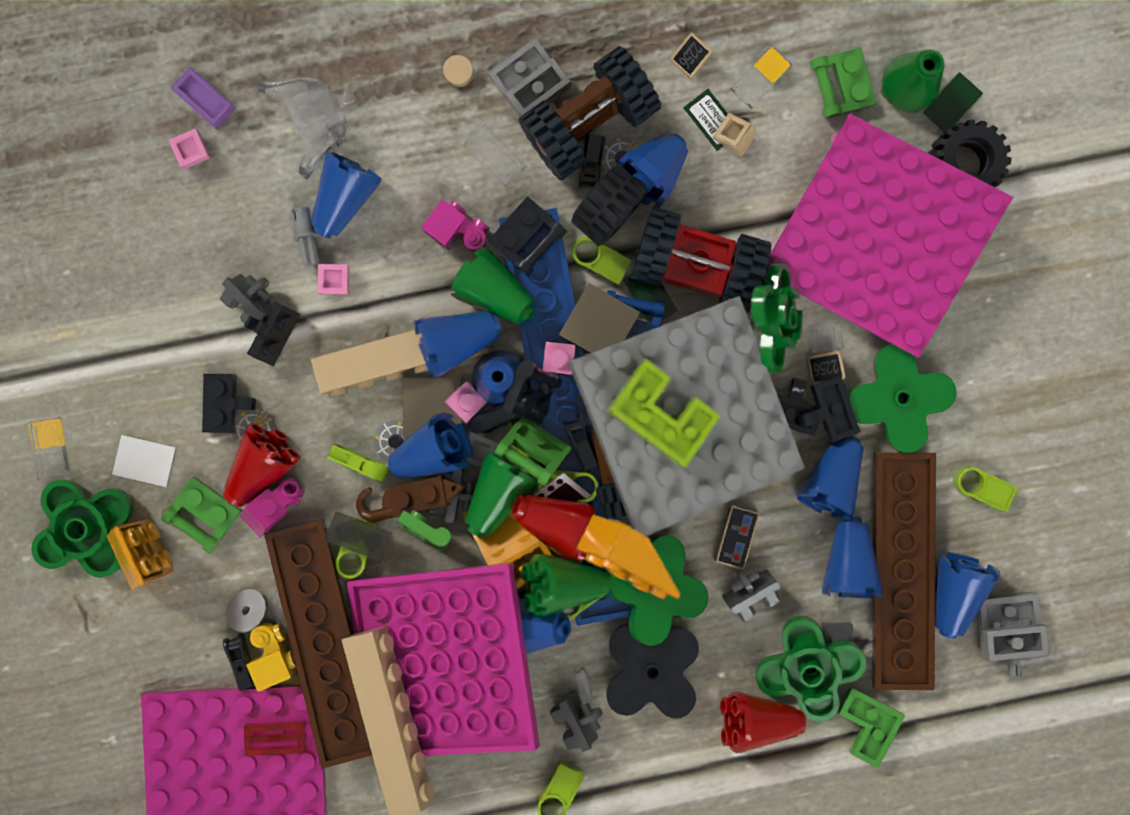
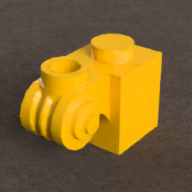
[246,623,297,692]

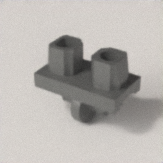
[220,274,272,324]
[430,468,475,523]
[722,569,780,622]
[550,690,603,752]

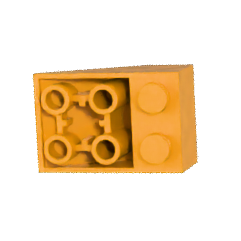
[463,512,555,589]
[577,515,680,599]
[107,519,174,590]

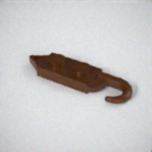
[356,476,465,522]

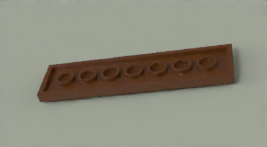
[872,452,936,690]
[264,519,372,769]

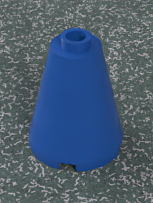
[311,151,382,239]
[413,311,501,378]
[472,350,530,407]
[388,412,472,480]
[796,436,864,520]
[822,517,883,598]
[935,552,1000,639]

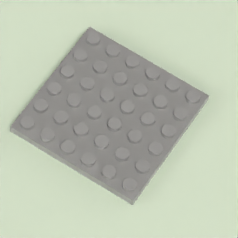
[569,296,805,536]

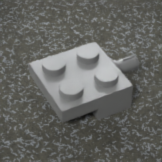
[488,38,571,117]
[977,593,1049,677]

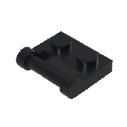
[488,196,568,276]
[502,360,562,424]

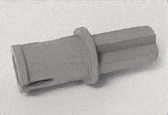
[290,207,319,267]

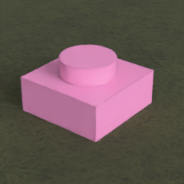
[169,128,211,170]
[317,264,350,295]
[543,342,576,375]
[444,381,487,423]

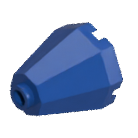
[617,132,688,208]
[517,592,571,653]

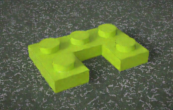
[607,359,721,468]

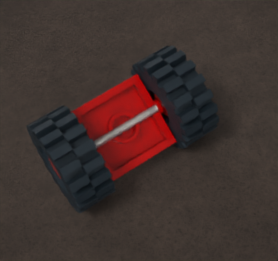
[630,206,772,314]

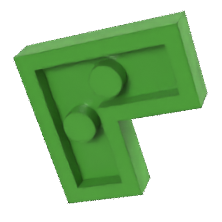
[837,686,905,768]

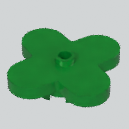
[751,263,803,373]
[848,344,957,453]
[31,480,133,578]
[607,535,709,646]
[756,616,866,722]

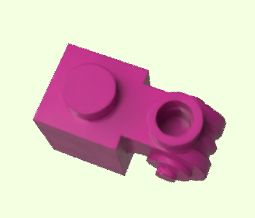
[421,199,490,252]
[240,476,305,538]

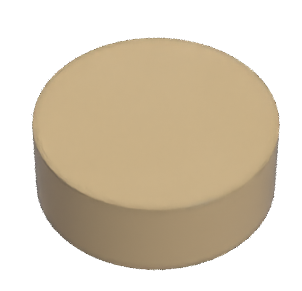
[443,55,473,87]

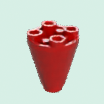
[223,423,301,507]
[510,495,596,563]
[720,692,806,753]

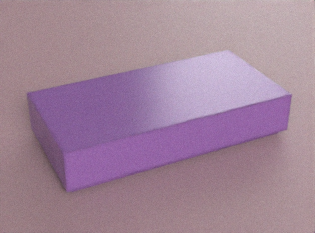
[171,67,236,130]

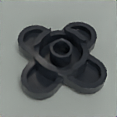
[606,624,699,718]

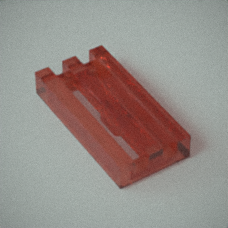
[244,720,307,756]

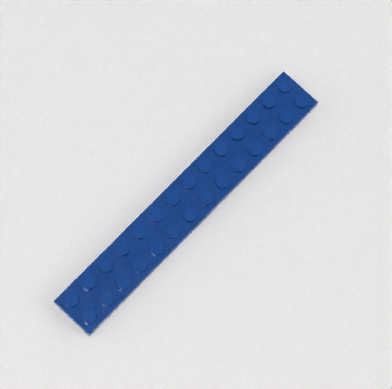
[499,208,632,626]

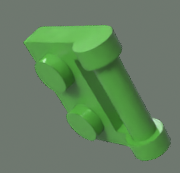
[810,47,877,119]
[494,417,572,487]
[161,476,243,554]
[397,510,451,552]

